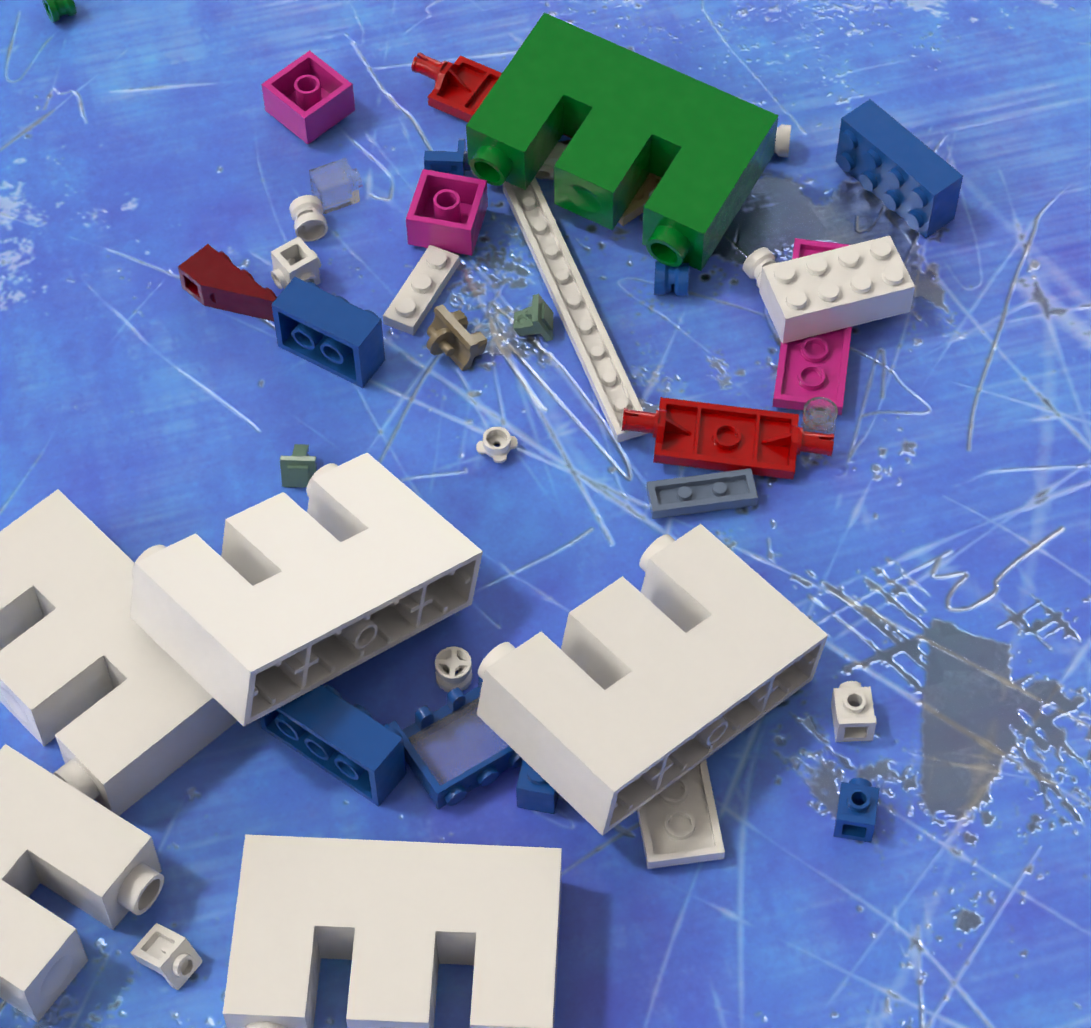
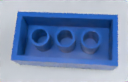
[835,99,963,238]
[259,684,407,807]

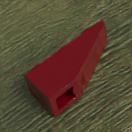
[178,244,277,321]

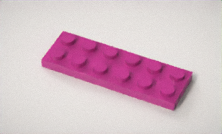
[772,238,852,415]

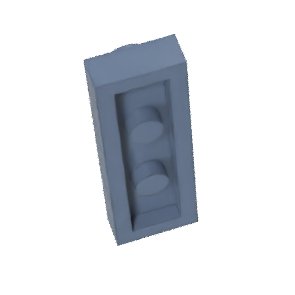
[646,468,758,519]

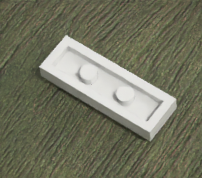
[383,245,460,336]

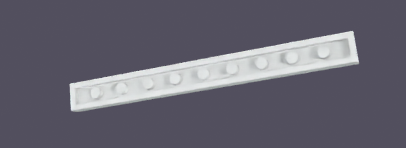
[503,177,649,443]

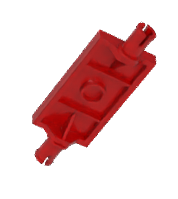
[411,52,573,138]
[621,397,834,480]

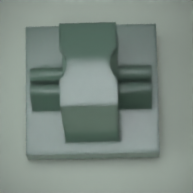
[513,294,554,341]
[280,444,317,488]

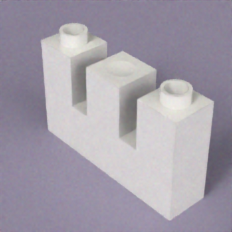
[130,453,483,726]
[0,489,237,816]
[477,524,828,836]
[0,744,164,1023]
[223,834,562,1028]

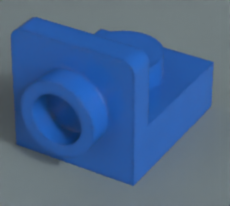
[424,139,471,176]

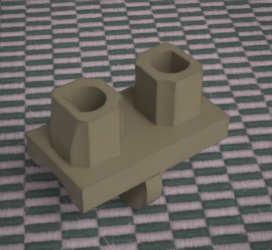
[427,304,487,371]

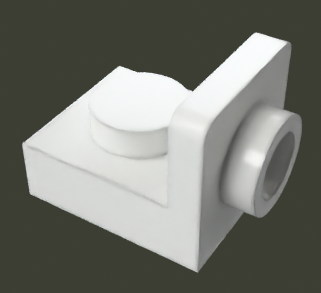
[130,923,202,990]

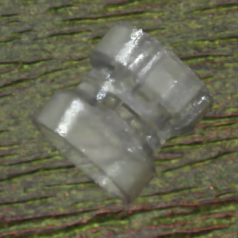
[801,397,838,434]

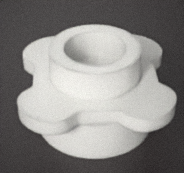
[476,427,518,463]

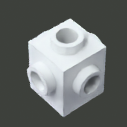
[271,236,321,289]

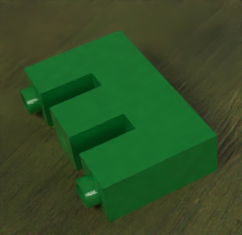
[466,13,779,271]

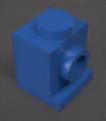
[833,778,880,843]

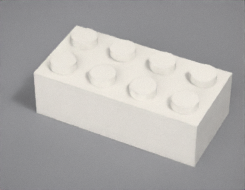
[759,236,915,344]

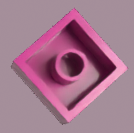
[261,50,355,144]
[406,169,488,256]

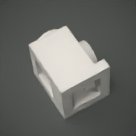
[831,681,877,742]

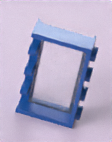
[389,677,523,810]

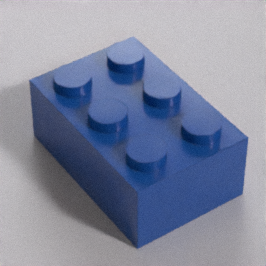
[271,277,385,388]

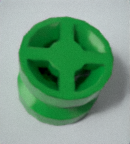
[42,0,77,23]

